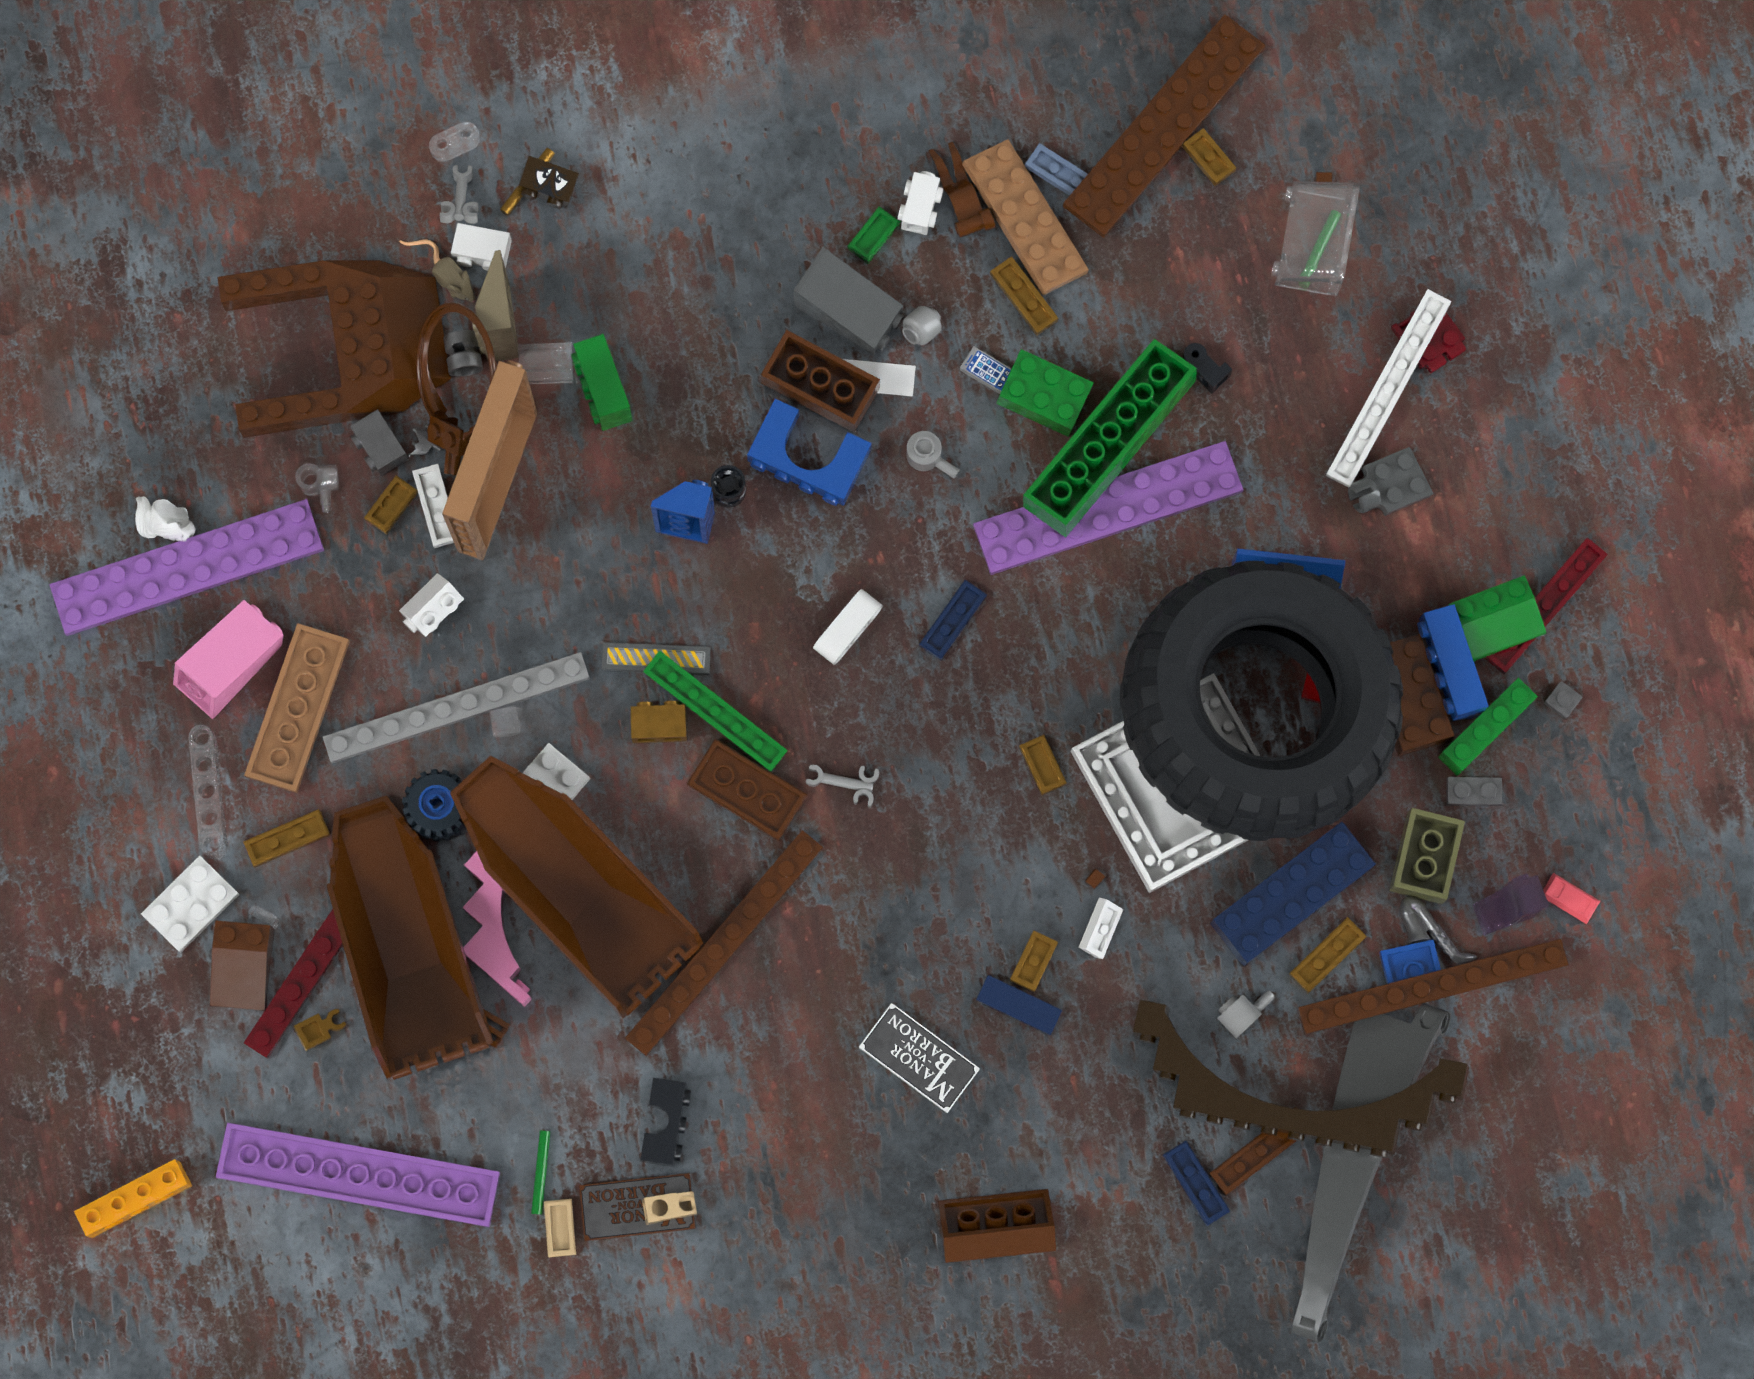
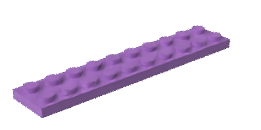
[973,441,1243,575]
[49,499,324,636]
[216,1123,500,1227]

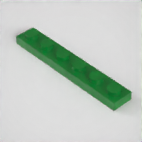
[643,650,788,772]

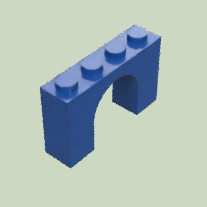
[747,399,872,506]

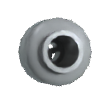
[902,306,942,345]

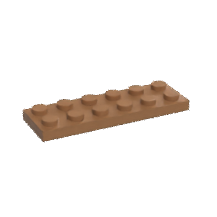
[962,139,1089,296]
[244,623,350,793]

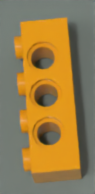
[74,1159,192,1238]

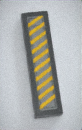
[601,642,711,675]

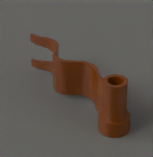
[928,142,995,238]

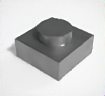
[1543,681,1583,719]

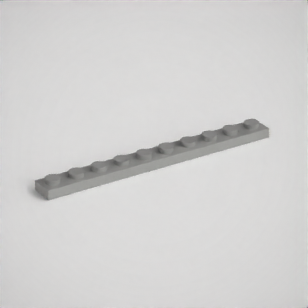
[323,652,590,764]

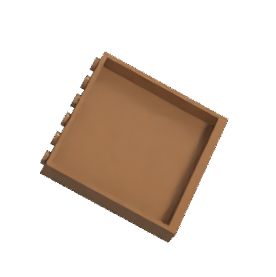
[442,361,538,560]

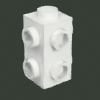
[898,171,943,235]
[399,573,464,637]

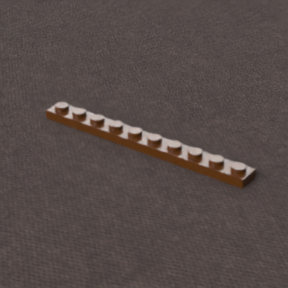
[625,830,823,1056]
[1297,939,1569,1035]

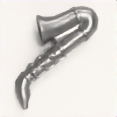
[1400,896,1477,963]

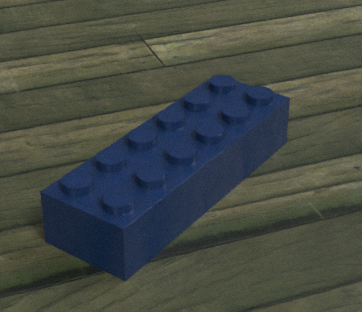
[1210,822,1376,967]

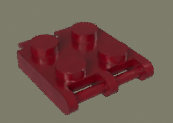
[1391,310,1466,374]

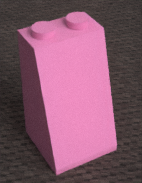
[173,600,283,719]

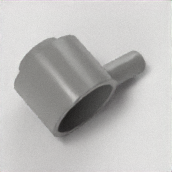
[906,431,960,479]
[1217,990,1275,1039]

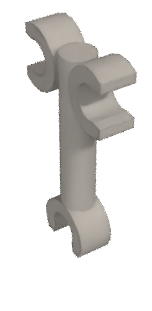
[440,165,479,224]
[806,765,879,808]

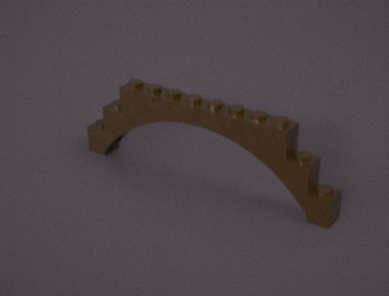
[1133,1000,1469,1158]

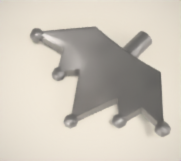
[408,424,442,457]

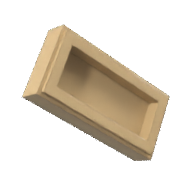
[544,1199,576,1258]

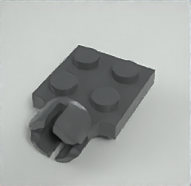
[1348,447,1434,516]

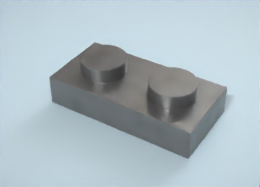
[1446,777,1502,806]

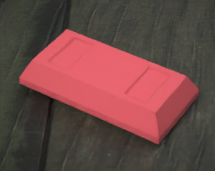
[1540,873,1600,924]

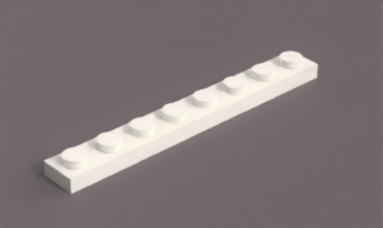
[1326,289,1451,488]

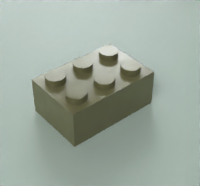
[1389,808,1465,904]

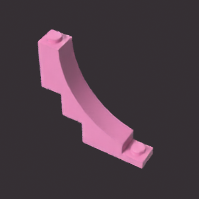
[463,851,532,1007]

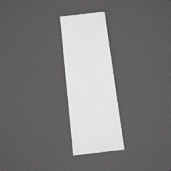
[843,359,916,396]

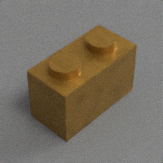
[630,701,687,743]

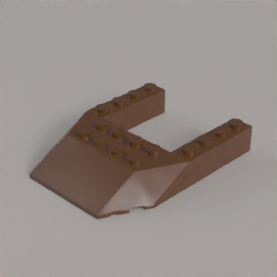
[217,260,451,438]

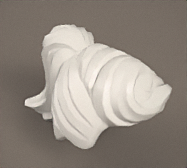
[135,496,196,541]

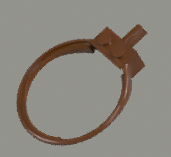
[416,302,496,475]

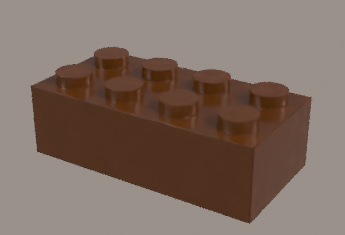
[761,330,880,433]
[1390,634,1454,757]

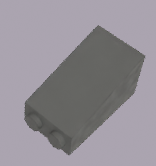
[793,247,904,355]

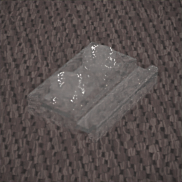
[518,343,573,384]

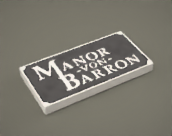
[859,1003,980,1113]

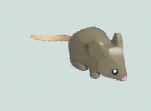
[399,239,476,302]

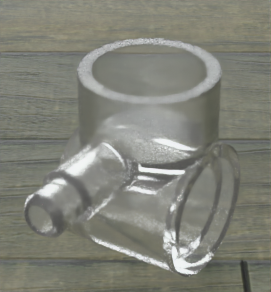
[295,463,339,513]

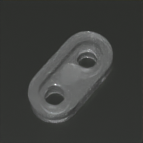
[429,122,480,161]

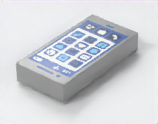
[960,346,1011,394]

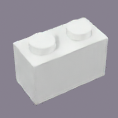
[451,223,512,271]

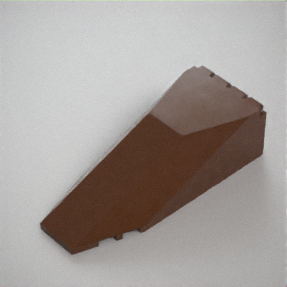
[450,755,703,1019]
[327,795,493,1080]

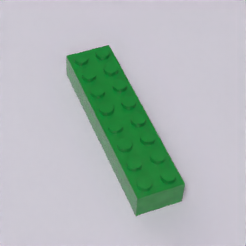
[1023,339,1197,538]

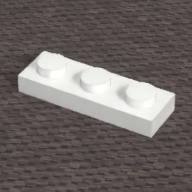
[412,464,454,548]

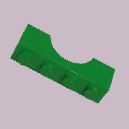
[1438,677,1538,776]

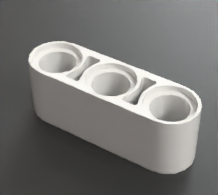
[813,589,883,665]

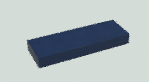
[919,580,987,661]
[976,975,1062,1036]
[1162,1141,1230,1226]

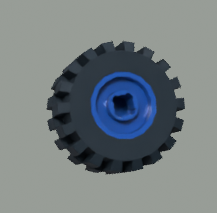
[402,769,466,842]

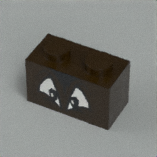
[517,156,579,209]

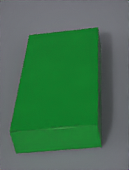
[847,206,900,264]

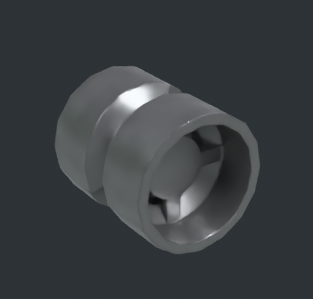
[443,330,483,377]

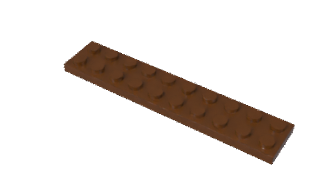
[1063,14,1266,238]

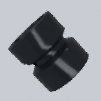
[711,465,746,508]

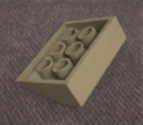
[472,250,520,362]

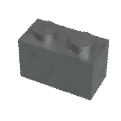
[350,409,408,477]

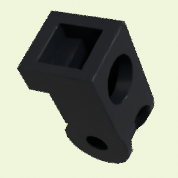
[1183,343,1232,394]

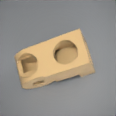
[642,1191,697,1225]

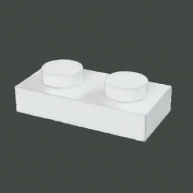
[1078,898,1123,959]

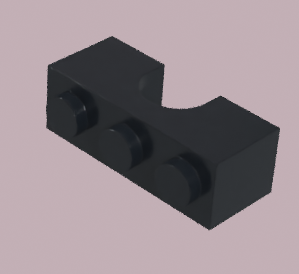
[640,1078,691,1167]

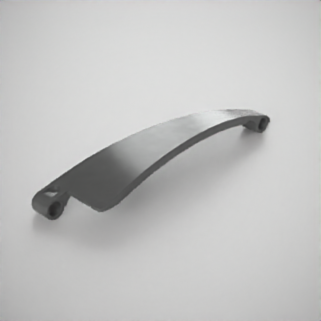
[1292,1003,1451,1343]

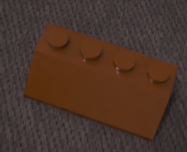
[938,1189,1056,1263]

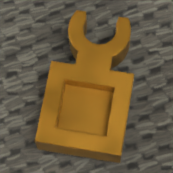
[293,1009,346,1051]

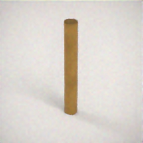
[500,148,555,216]

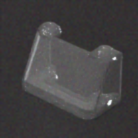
[1271,181,1360,297]

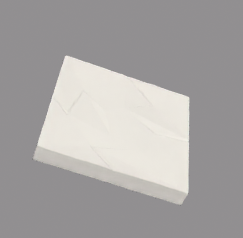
[1071,673,1260,893]

